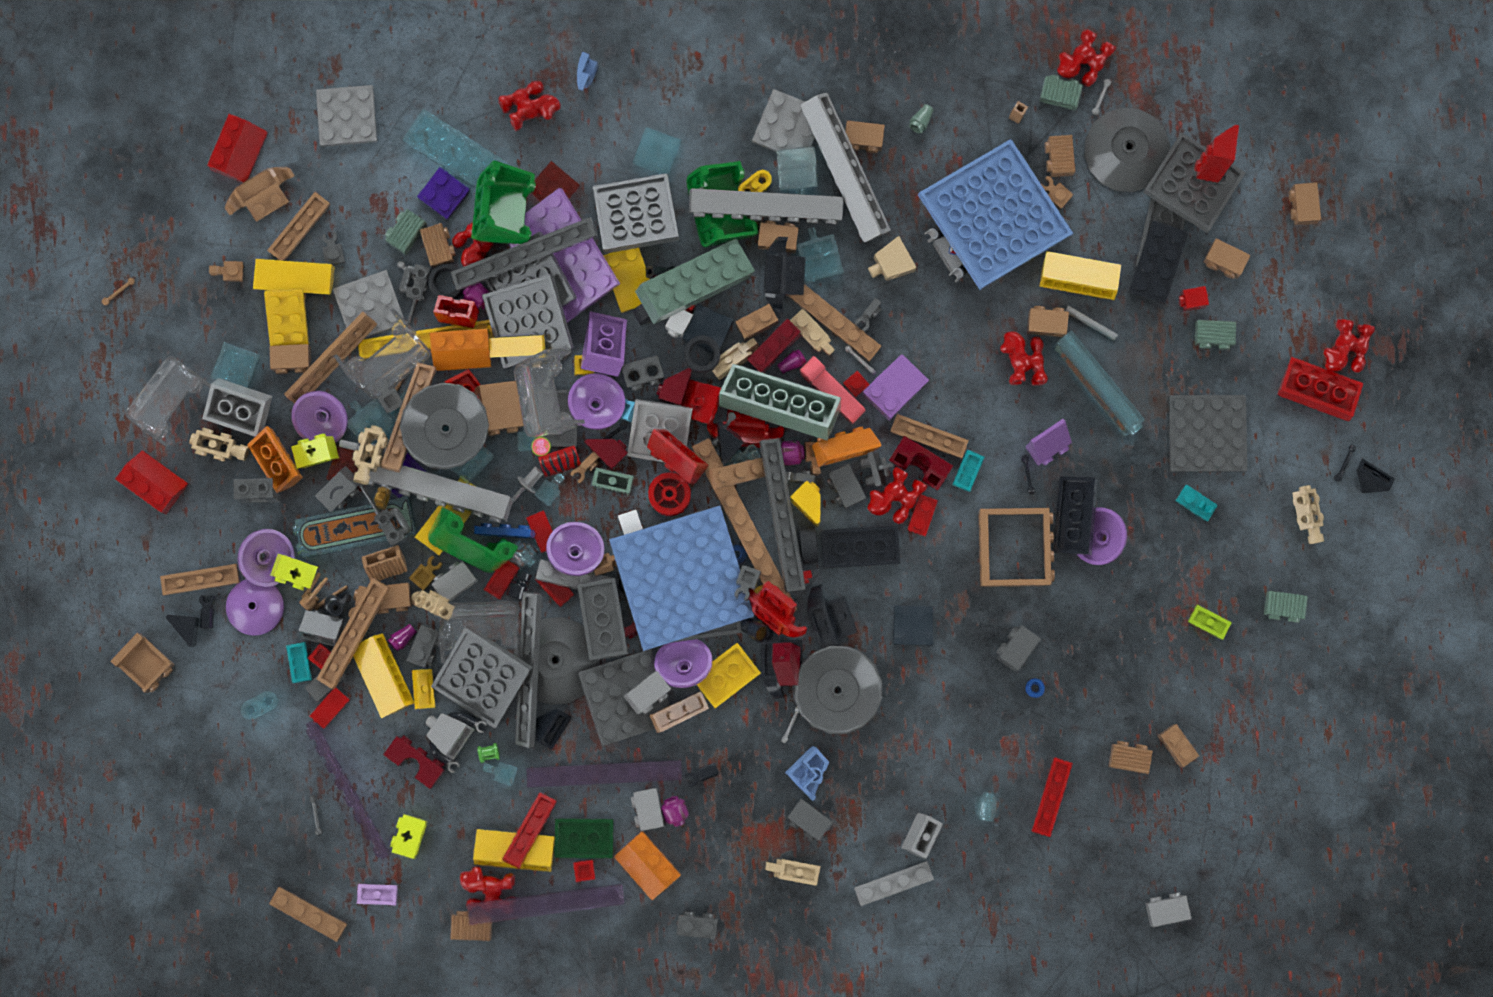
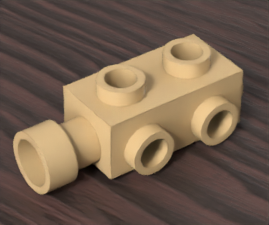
[353,426,388,485]
[189,428,249,462]
[1292,485,1324,544]
[411,590,455,621]

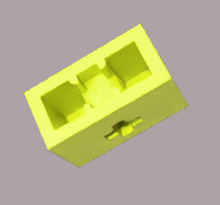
[291,434,339,469]
[270,554,318,590]
[390,814,428,859]

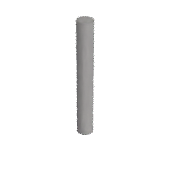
[1066,306,1118,341]

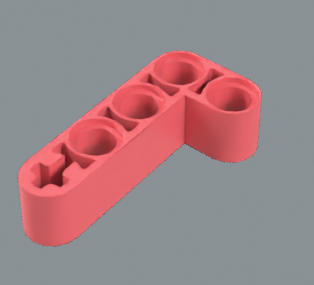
[799,356,866,424]

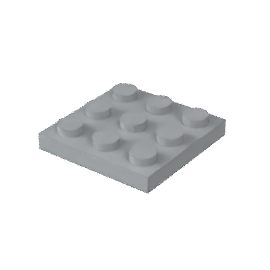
[316,85,377,147]
[752,89,815,163]
[333,270,406,339]
[627,399,693,462]

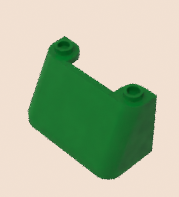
[471,160,536,244]
[686,161,758,248]
[428,507,518,573]

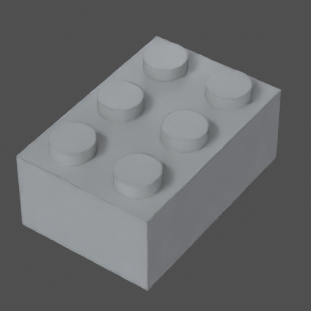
[202,378,273,437]

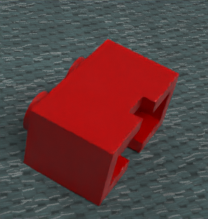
[433,295,479,329]

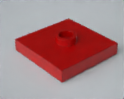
[681,380,722,426]

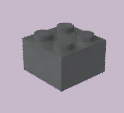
[996,625,1041,672]

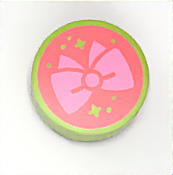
[531,437,551,456]

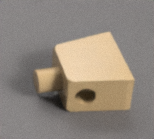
[868,236,916,281]

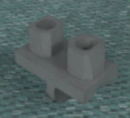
[860,452,893,487]

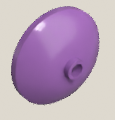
[568,373,625,430]
[292,391,348,443]
[1077,508,1127,565]
[546,522,604,576]
[238,529,295,587]
[226,579,284,636]
[654,639,712,688]

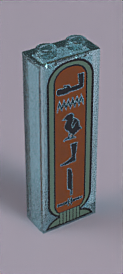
[1053,330,1145,436]
[293,496,417,559]

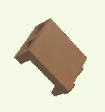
[474,381,524,436]
[111,633,175,693]

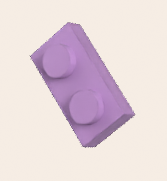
[357,884,398,905]

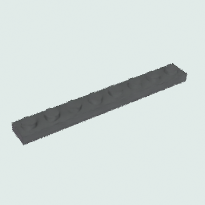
[450,217,597,291]
[759,438,806,593]
[515,591,542,748]

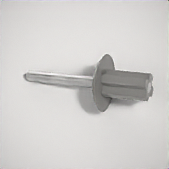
[512,467,543,504]

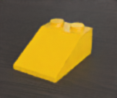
[603,248,650,313]

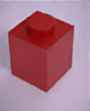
[1178,286,1209,312]

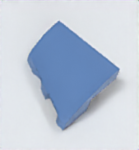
[577,52,598,91]
[785,746,829,801]

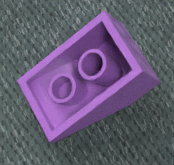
[581,311,627,377]
[862,354,929,421]
[1025,419,1072,466]

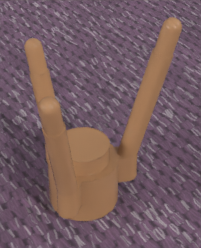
[299,573,348,611]

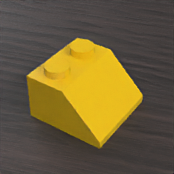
[790,481,820,528]

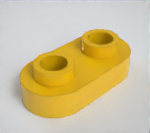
[738,170,772,192]

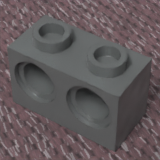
[622,355,665,392]

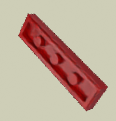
[1031,757,1073,837]
[502,792,557,869]

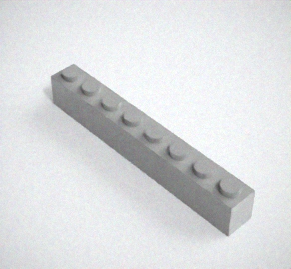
[801,93,891,243]
[689,189,843,224]
[367,458,513,523]

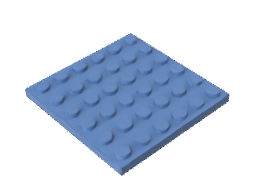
[918,139,1073,290]
[609,506,754,651]

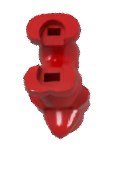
[1057,30,1116,87]
[498,81,561,131]
[452,222,494,267]
[1323,319,1375,373]
[1000,331,1048,386]
[867,467,928,524]
[460,866,517,913]

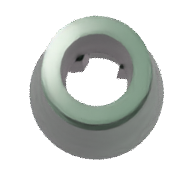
[909,104,934,133]

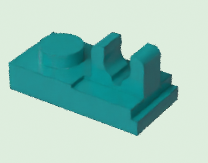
[1175,485,1218,522]

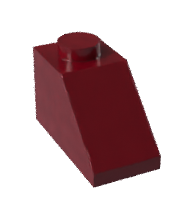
[656,368,693,406]
[584,439,628,469]
[772,643,801,686]

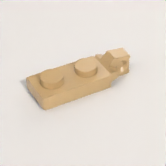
[790,309,834,356]
[708,338,759,381]
[765,859,820,886]

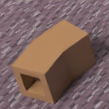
[1009,101,1028,124]

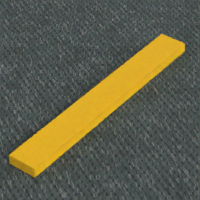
[358,320,494,360]

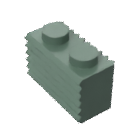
[1039,75,1083,110]
[385,209,427,255]
[1195,320,1236,350]
[592,468,634,496]
[1264,591,1308,623]

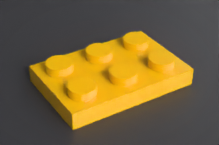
[264,288,309,346]
[696,643,761,709]

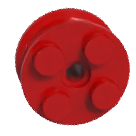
[648,472,691,516]

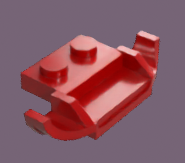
[707,409,784,448]
[749,581,807,638]

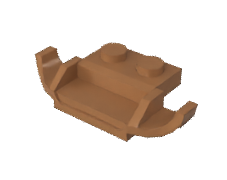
[224,167,294,222]

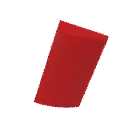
[1277,357,1363,422]

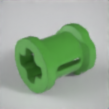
[477,743,500,763]

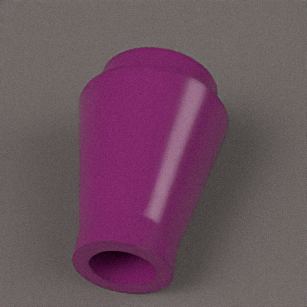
[777,349,807,374]
[387,624,417,652]

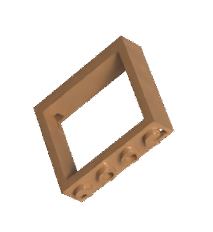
[978,508,1055,587]

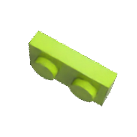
[1188,605,1232,640]

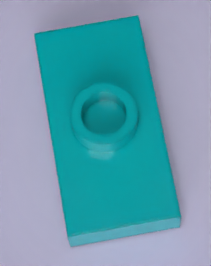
[952,449,985,493]
[286,642,312,684]

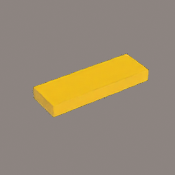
[488,335,546,358]

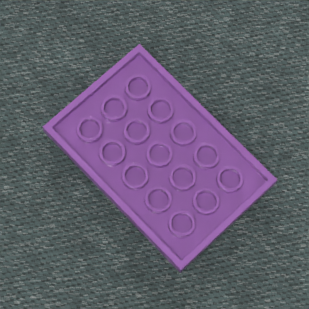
[509,188,620,322]

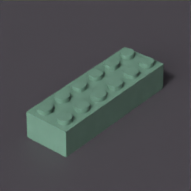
[635,239,755,324]
[719,364,841,441]

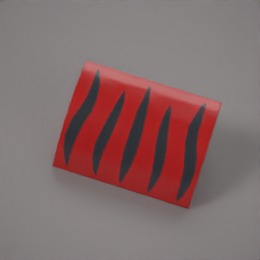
[538,445,581,478]

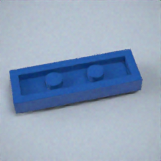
[474,523,535,539]

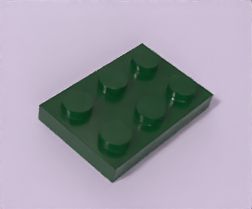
[554,818,614,858]

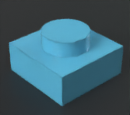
[620,399,635,422]

